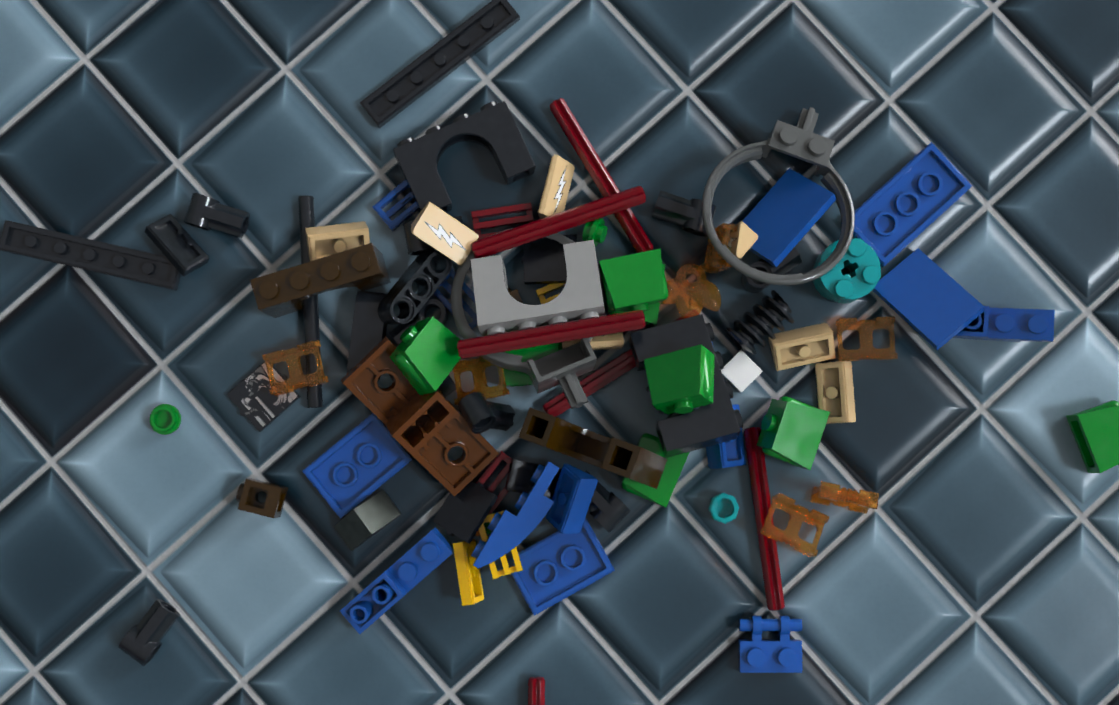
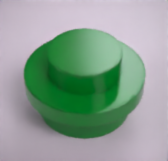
[582,218,608,247]
[150,404,181,435]

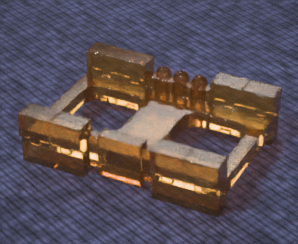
[700,223,738,274]
[836,316,898,361]
[262,340,329,396]
[453,356,510,405]
[810,481,879,514]
[760,493,829,557]

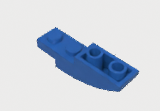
[953,306,1055,342]
[471,461,559,569]
[340,527,454,634]

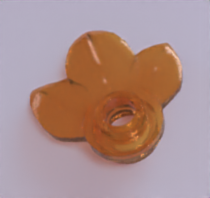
[661,264,721,319]

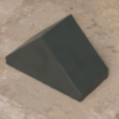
[334,490,401,551]

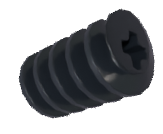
[725,290,794,355]

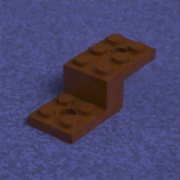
[341,337,499,497]

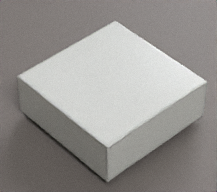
[721,350,763,393]

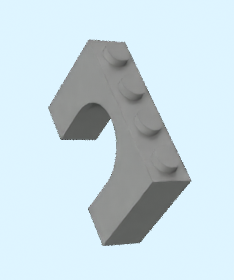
[470,240,606,336]

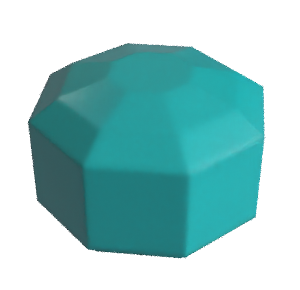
[708,492,740,524]

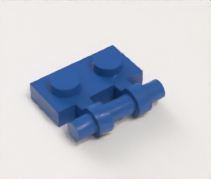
[738,616,802,673]

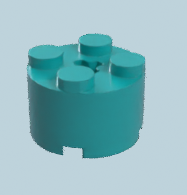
[813,238,881,304]

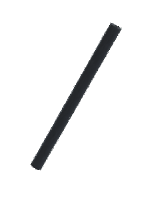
[298,195,323,408]

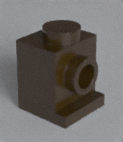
[236,478,288,518]

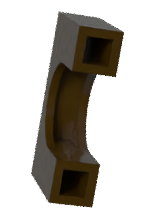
[250,243,391,318]
[519,408,668,489]

